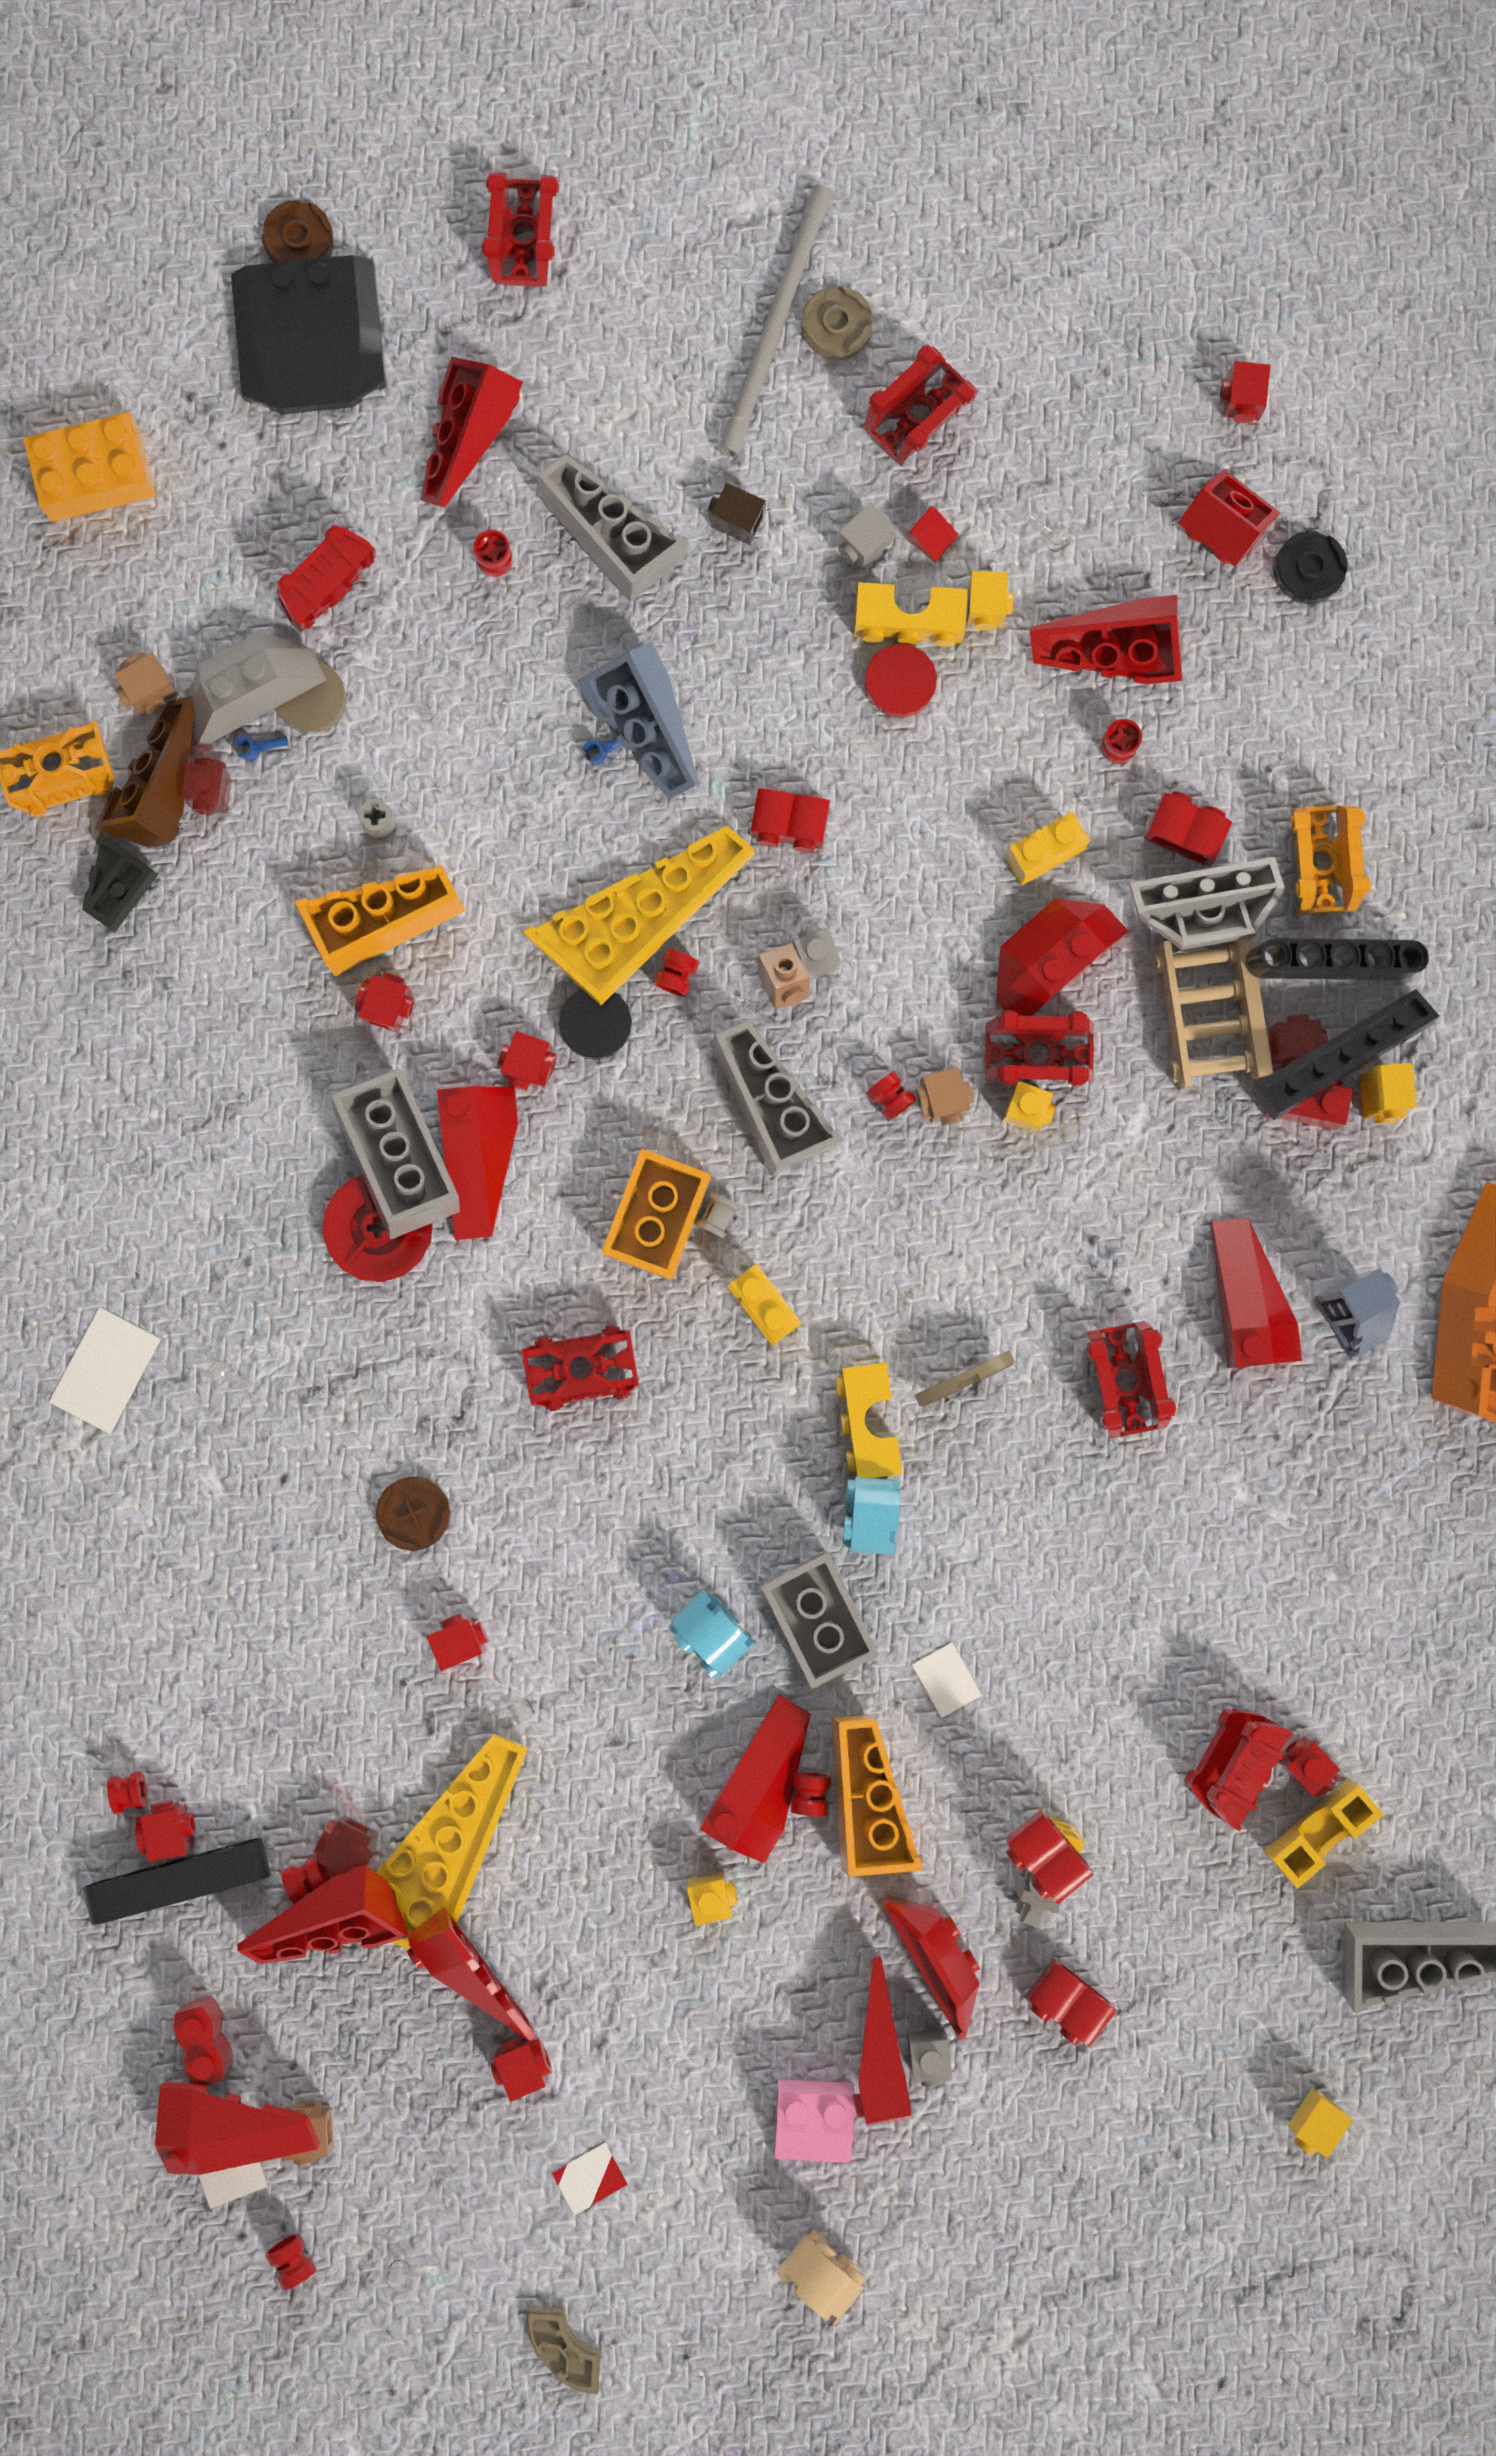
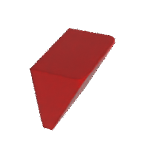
[908,506,959,563]

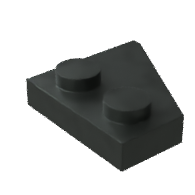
[82,833,158,933]

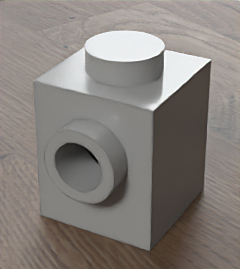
[838,502,896,570]
[793,926,841,980]
[907,2028,952,2087]

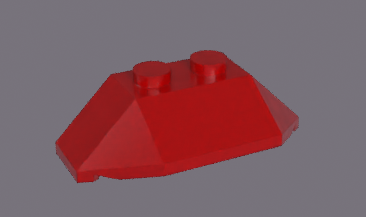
[996,898,1129,1016]
[881,1895,981,2041]

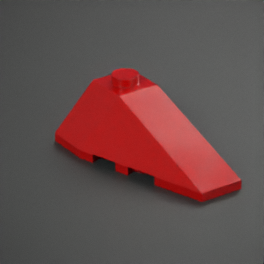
[1029,594,1183,685]
[1211,1218,1303,1368]
[699,1694,811,1863]
[237,1866,408,1964]

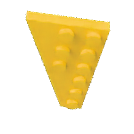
[522,826,755,1006]
[376,1733,529,1949]

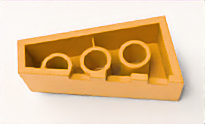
[295,866,466,977]

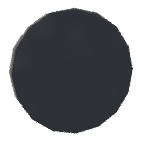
[1274,530,1348,605]
[559,989,632,1060]

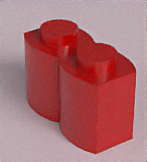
[750,788,830,853]
[1144,791,1232,867]
[1006,1808,1094,1904]
[1026,1957,1117,2048]
[173,1995,233,2086]

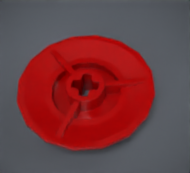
[322,1175,433,1282]

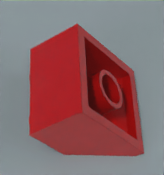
[1178,469,1281,567]

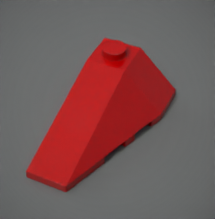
[421,357,523,508]
[437,1086,519,1240]
[406,1907,536,2041]
[853,1956,914,2126]
[155,2082,320,2175]

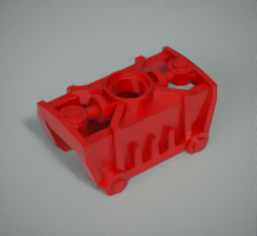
[482,172,560,287]
[864,344,978,467]
[277,525,376,632]
[985,1010,1094,1087]
[1086,1321,1176,1439]
[521,1325,640,1412]
[1184,1708,1294,1831]

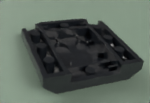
[231,255,387,415]

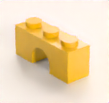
[854,582,968,647]
[835,1362,902,1478]
[1263,1778,1384,1889]

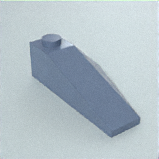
[577,642,699,799]

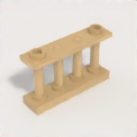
[1153,938,1273,1091]

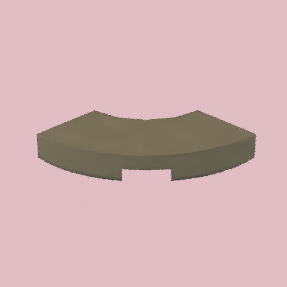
[915,1350,1015,1407]
[527,2306,601,2394]

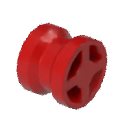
[107,1771,148,1814]

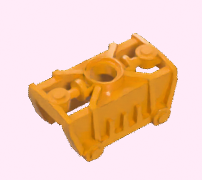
[0,720,114,817]
[1289,805,1371,915]

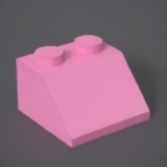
[774,2079,855,2163]

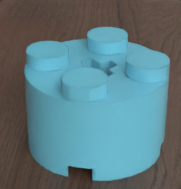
[842,1477,901,1556]
[668,1588,756,1679]

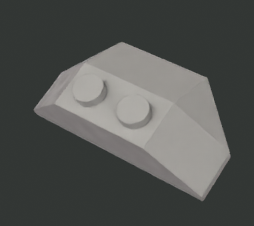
[190,630,327,749]
[1130,857,1285,950]

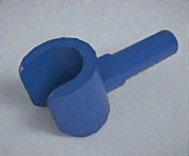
[234,736,289,762]
[583,738,622,765]

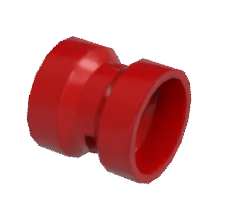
[473,530,513,577]
[1101,719,1142,764]
[653,949,700,997]
[866,1071,917,1122]
[790,1772,831,1816]
[281,1855,330,1905]
[265,2234,317,2291]

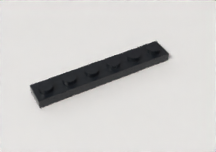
[1250,989,1440,1120]

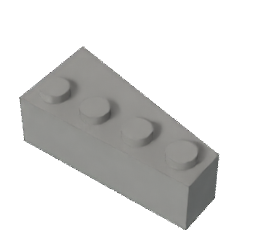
[537,454,688,602]
[710,1020,844,1176]
[1343,1922,1496,2013]

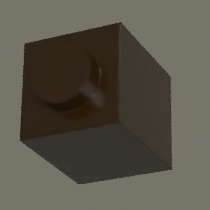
[708,482,766,545]

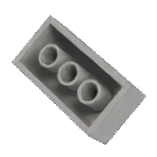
[331,1068,460,1240]

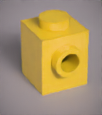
[967,571,1014,631]
[1002,1081,1056,1133]
[687,1871,738,1926]
[1287,2087,1353,2159]

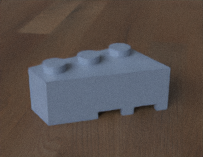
[1314,1268,1400,1361]

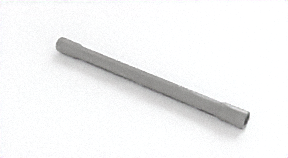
[718,185,833,458]

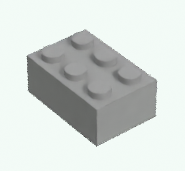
[760,1550,879,1689]

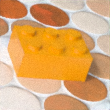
[23,412,157,522]
[601,1148,712,1282]

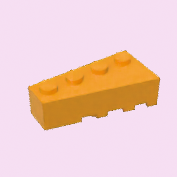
[831,1714,924,1877]

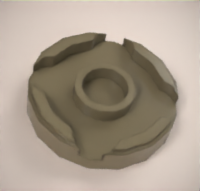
[802,286,873,360]
[275,661,346,733]

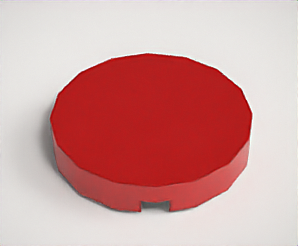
[864,644,937,718]

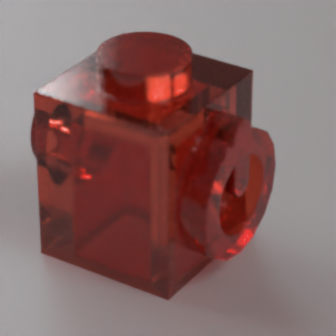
[181,757,232,815]
[1269,1014,1328,1068]
[314,1815,377,1877]

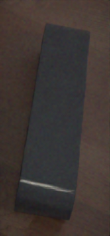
[1246,938,1429,980]
[82,1837,271,1925]

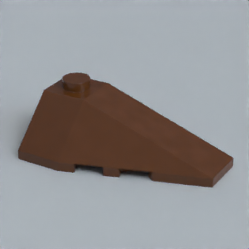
[95,696,195,848]

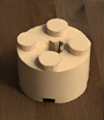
[776,2229,866,2325]

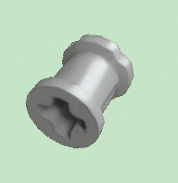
[358,798,396,839]
[695,1192,741,1239]

